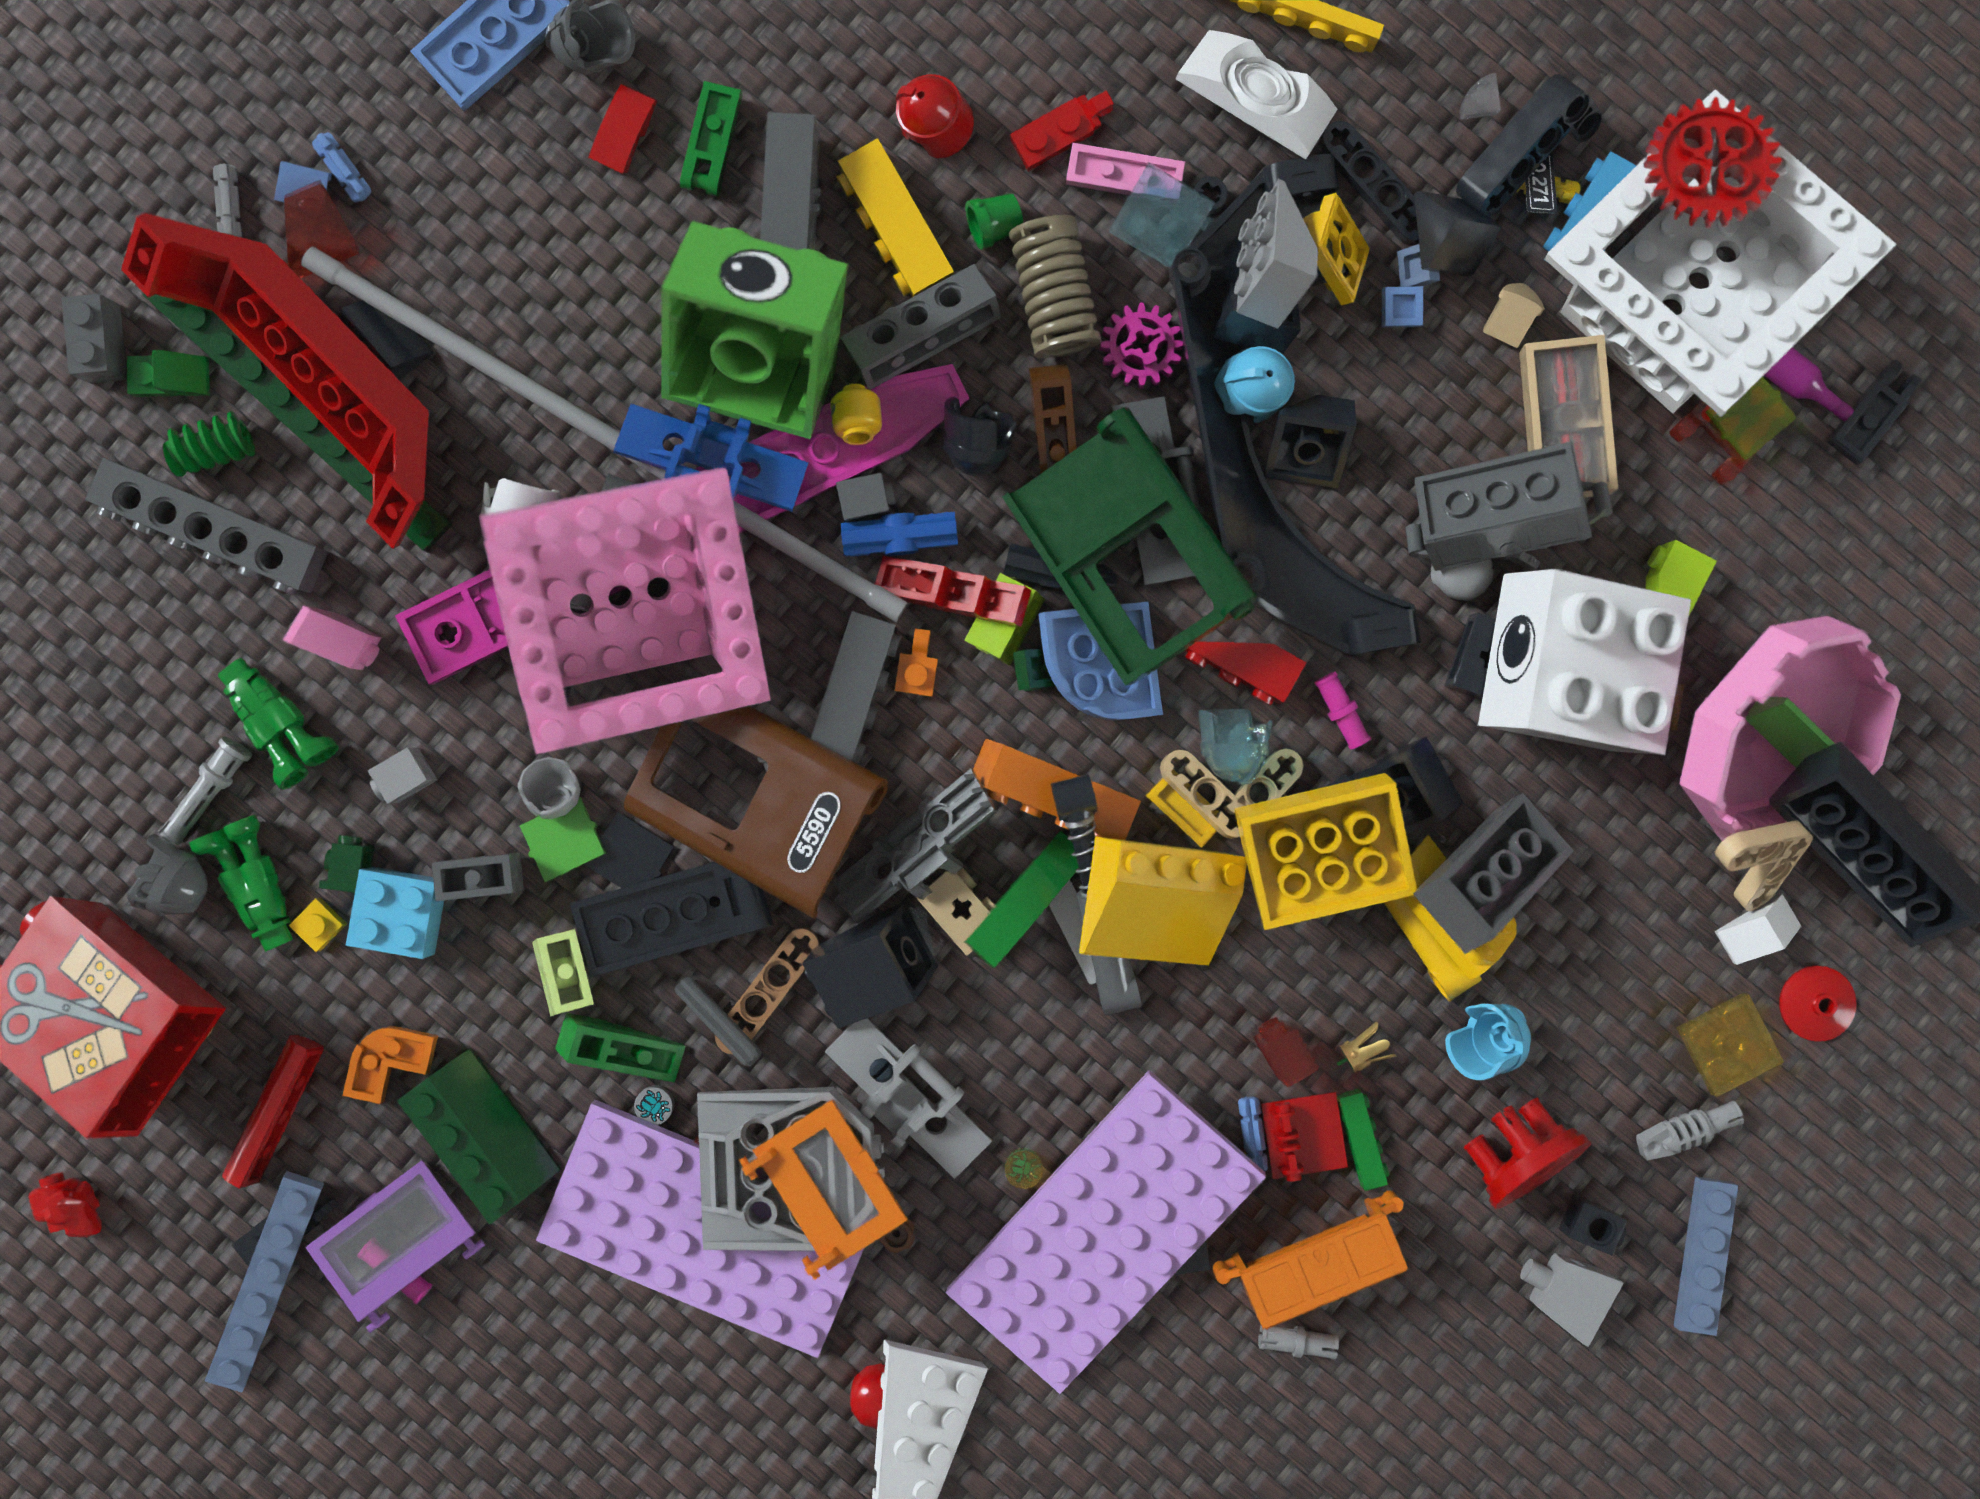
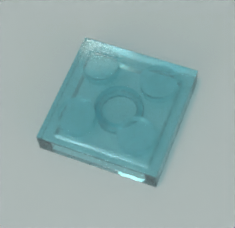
[1109,162,1215,268]

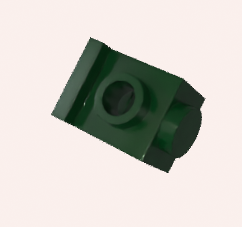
[319,835,375,892]

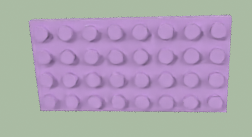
[946,1070,1266,1394]
[536,1100,875,1358]

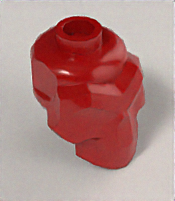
[28,1171,102,1238]

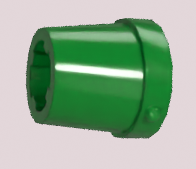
[965,193,1024,250]

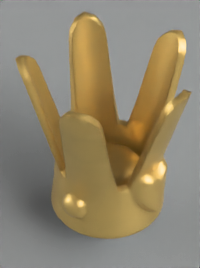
[1336,1022,1397,1072]

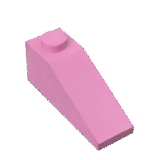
[283,605,381,670]

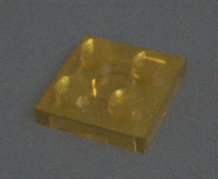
[1676,993,1784,1097]

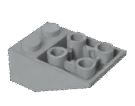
[1234,179,1318,329]

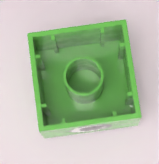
[661,221,848,439]

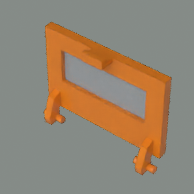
[739,1099,908,1280]

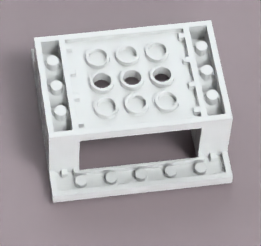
[1545,90,1896,416]

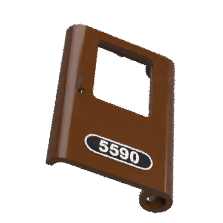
[624,676,888,919]

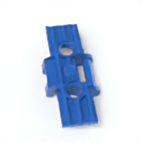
[613,404,809,512]

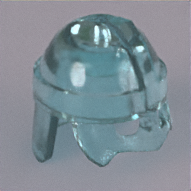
[1198,709,1272,784]

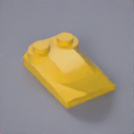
[1402,835,1517,980]

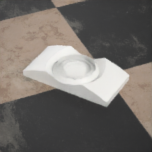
[1176,30,1338,159]

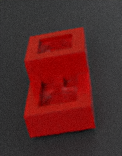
[588,84,657,174]

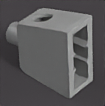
[1520,1253,1624,1347]

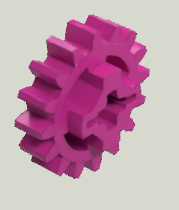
[1100,303,1183,389]

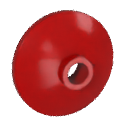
[1779,965,1856,1041]

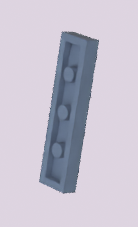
[1674,1176,1738,1336]

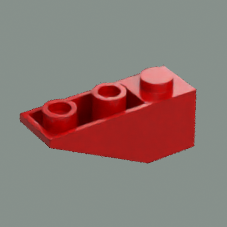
[1184,641,1307,706]

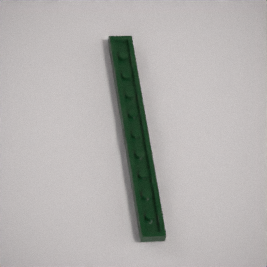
[142,293,453,552]

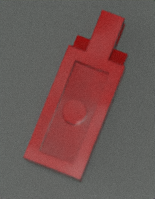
[1010,90,1114,172]

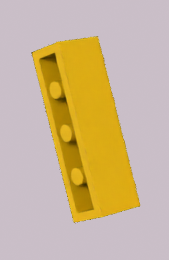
[836,138,954,297]

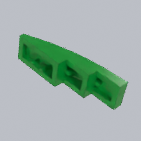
[964,830,1078,968]

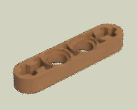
[715,927,820,1054]

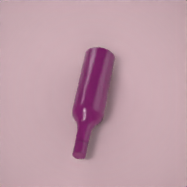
[1763,347,1854,421]

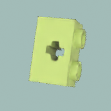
[532,929,594,1016]

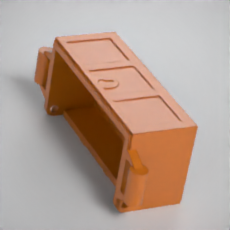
[1212,1190,1408,1330]

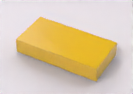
[1145,769,1218,848]

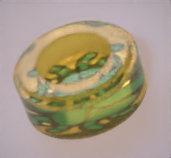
[1005,1148,1043,1189]

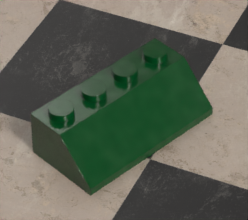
[397,1048,562,1225]

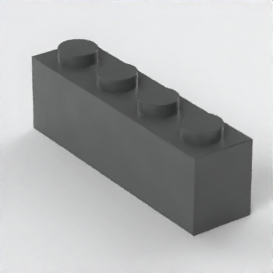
[811,611,902,765]

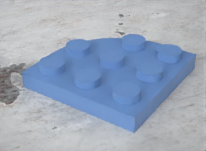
[1038,602,1163,720]

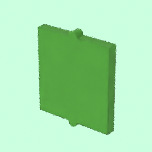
[520,797,606,882]

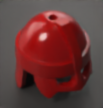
[896,74,974,158]

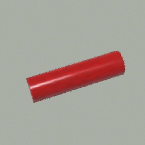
[222,1035,324,1189]

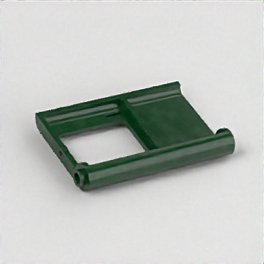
[1002,407,1257,686]

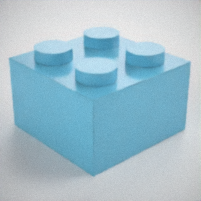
[346,867,444,959]

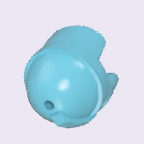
[1214,346,1295,423]
[1445,1004,1531,1080]

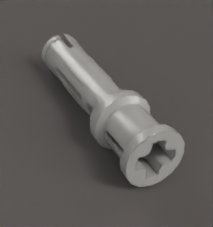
[159,736,252,845]

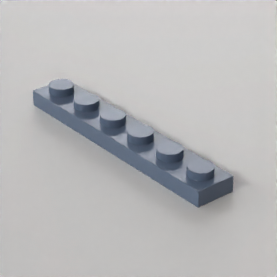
[205,1171,324,1392]

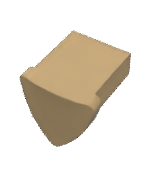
[1483,283,1545,348]

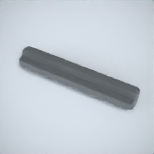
[675,977,762,1066]

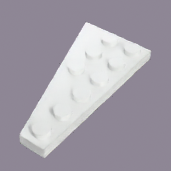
[872,1340,988,1499]

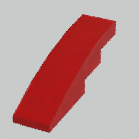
[875,556,1032,627]

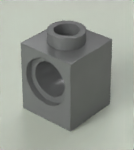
[836,473,896,523]

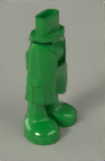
[218,658,339,790]
[189,814,293,952]

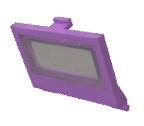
[305,1160,485,1333]

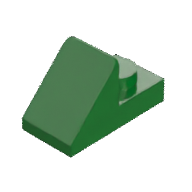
[127,350,210,397]

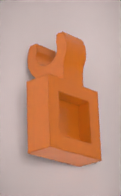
[895,628,938,696]

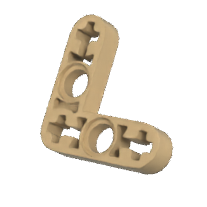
[1160,749,1303,839]
[1715,821,1813,911]

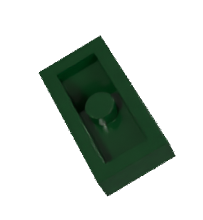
[1013,648,1056,691]

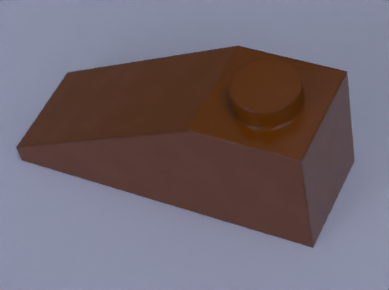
[1029,364,1077,474]

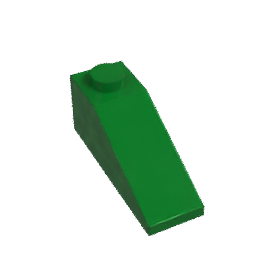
[555,1013,686,1083]

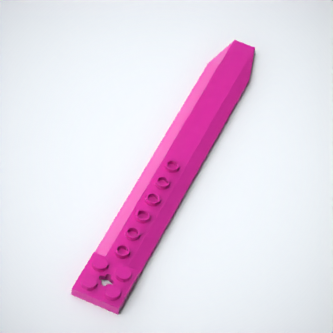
[395,364,969,685]

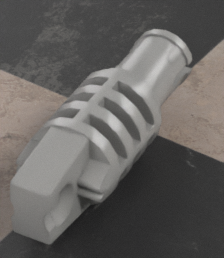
[1636,1101,1744,1161]

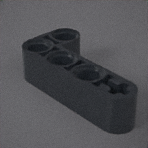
[1456,74,1602,217]

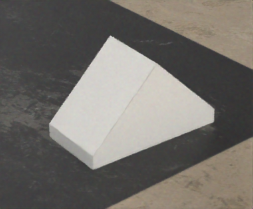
[1715,893,1801,965]

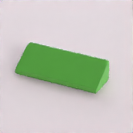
[1746,696,1835,768]

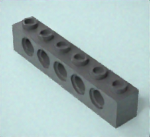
[85,458,329,596]

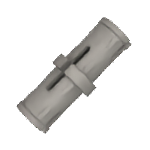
[1258,1326,1339,1360]

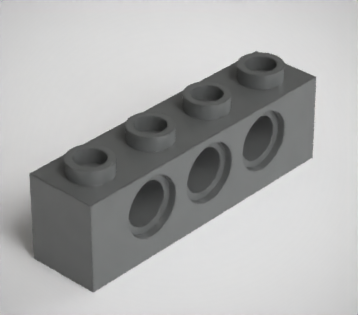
[840,264,1001,390]

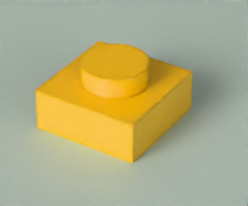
[289,897,347,952]

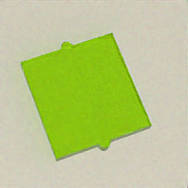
[1705,376,1796,460]

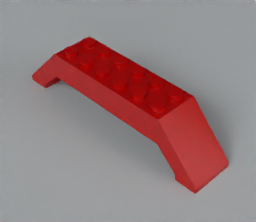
[121,213,429,549]

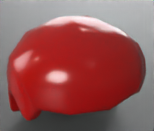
[850,1364,885,1429]

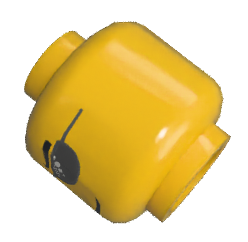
[830,384,882,445]

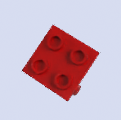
[1261,1092,1348,1182]

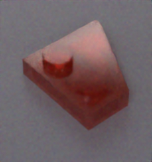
[284,180,359,279]

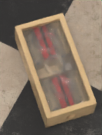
[1519,335,1618,497]

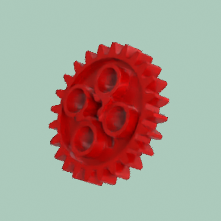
[1643,97,1782,229]

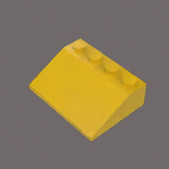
[1234,773,1417,930]
[1079,836,1247,966]

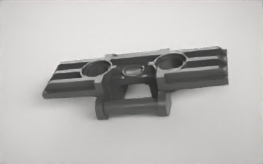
[1112,396,1205,585]
[834,769,997,923]

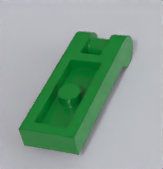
[680,81,743,197]

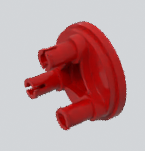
[1463,1097,1591,1209]

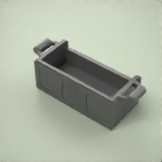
[1405,441,1613,571]

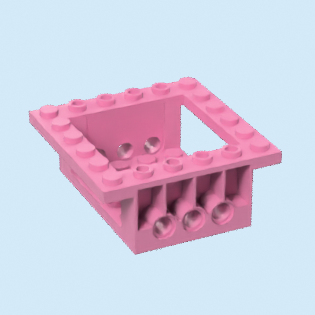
[480,468,771,754]

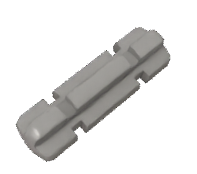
[213,164,242,237]

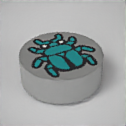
[634,1085,674,1125]

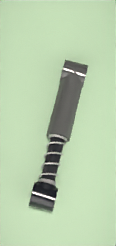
[1051,774,1142,1016]

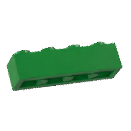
[1337,1089,1389,1191]

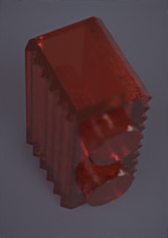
[1253,1017,1319,1087]

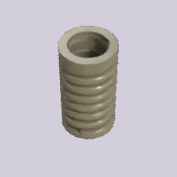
[1009,215,1102,358]

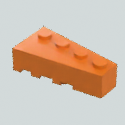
[973,738,1141,840]

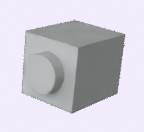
[368,747,437,804]

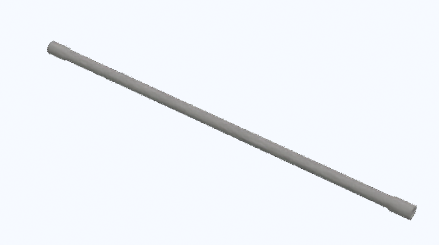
[302,247,908,622]

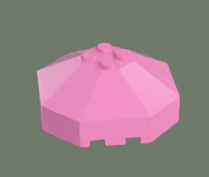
[1680,616,1901,841]

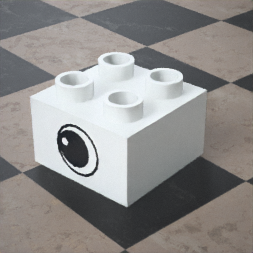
[1478,569,1691,755]

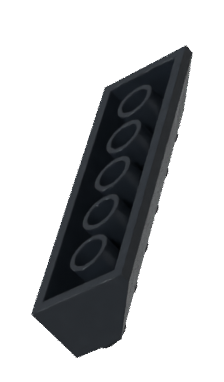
[1769,741,1980,948]

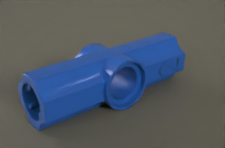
[841,512,958,557]

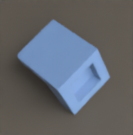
[274,161,332,211]

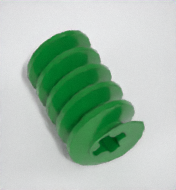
[163,411,255,477]

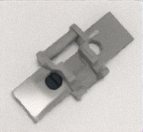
[825,1018,992,1179]

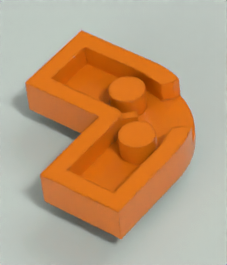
[342,1026,438,1104]

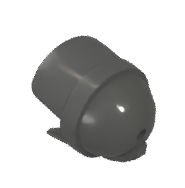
[545,0,635,75]
[126,834,208,916]

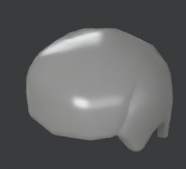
[1431,560,1494,601]
[518,757,581,819]

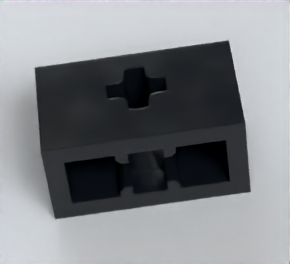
[1444,613,1496,700]

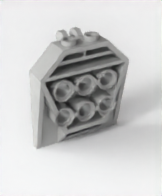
[697,1087,885,1251]

